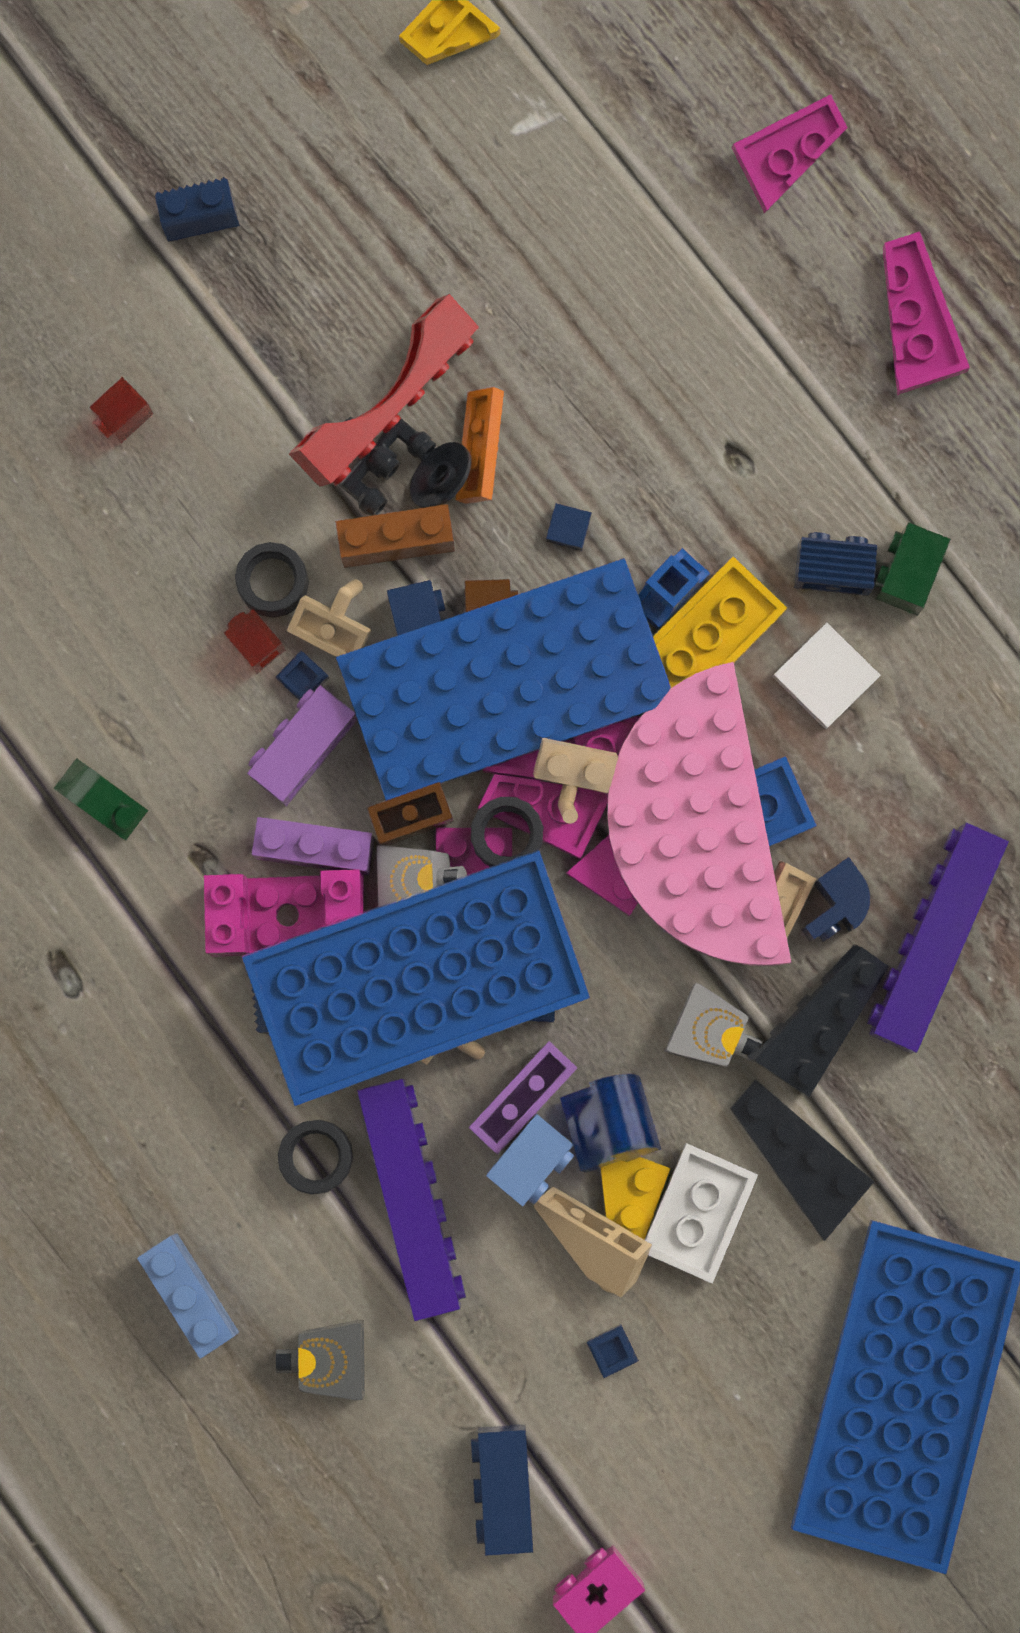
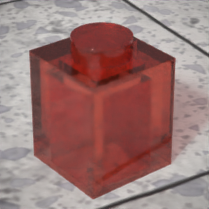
[89,377,154,444]
[224,609,286,674]

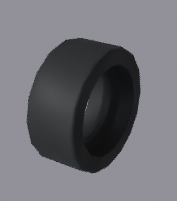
[235,542,309,618]
[471,797,543,867]
[278,1120,353,1195]

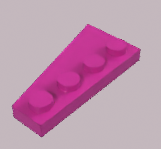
[883,231,970,395]

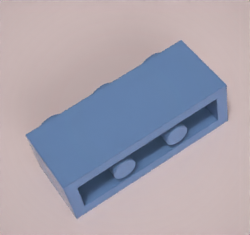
[137,1234,239,1359]

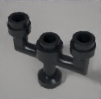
[338,417,436,516]

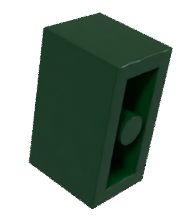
[874,522,951,616]

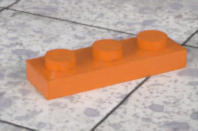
[455,387,504,504]

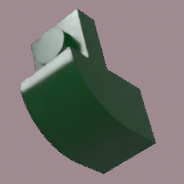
[54,758,149,841]

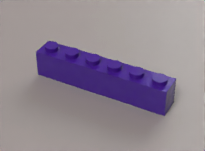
[867,822,1009,1054]
[357,1079,466,1321]

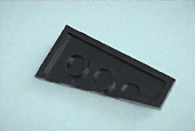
[747,944,889,1097]
[730,1079,874,1241]

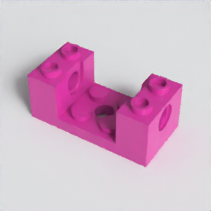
[204,869,365,957]

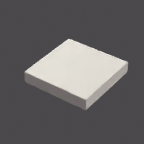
[773,623,881,729]

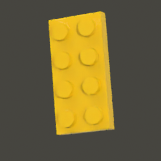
[653,556,787,688]

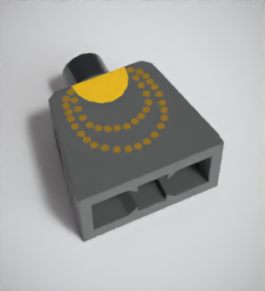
[276,1320,365,1400]

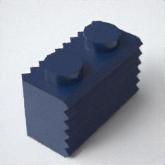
[155,177,240,242]
[794,532,877,596]

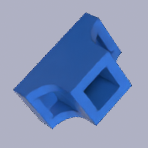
[638,548,710,630]

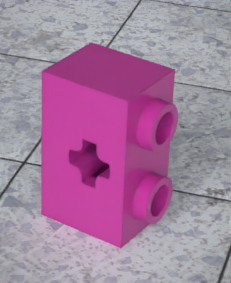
[553,1545,645,1633]

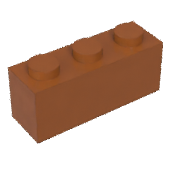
[335,504,455,568]

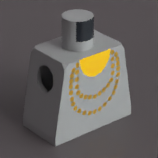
[377,846,467,907]
[664,983,763,1067]

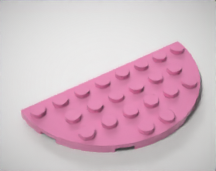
[608,662,791,966]

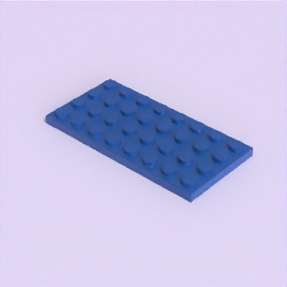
[336,558,671,801]
[242,850,590,1106]
[791,1220,1020,1574]

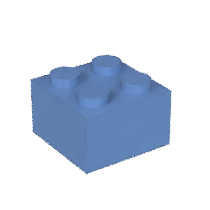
[486,1113,574,1206]

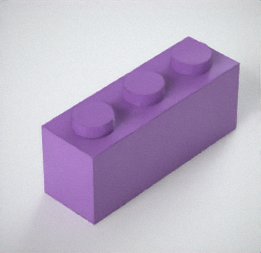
[247,685,357,807]
[252,817,375,875]
[469,1041,577,1154]

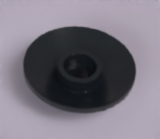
[410,442,471,508]

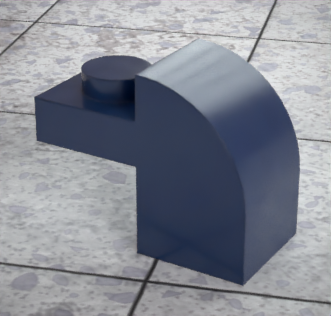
[801,857,870,942]

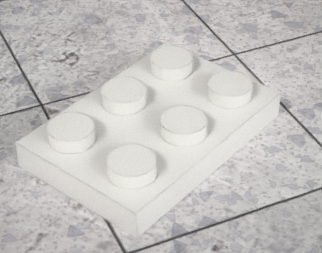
[645,1143,758,1284]

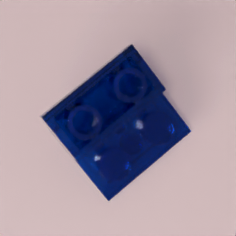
[560,1074,661,1173]

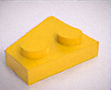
[399,0,500,65]
[598,1142,671,1240]

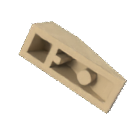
[534,1187,652,1298]

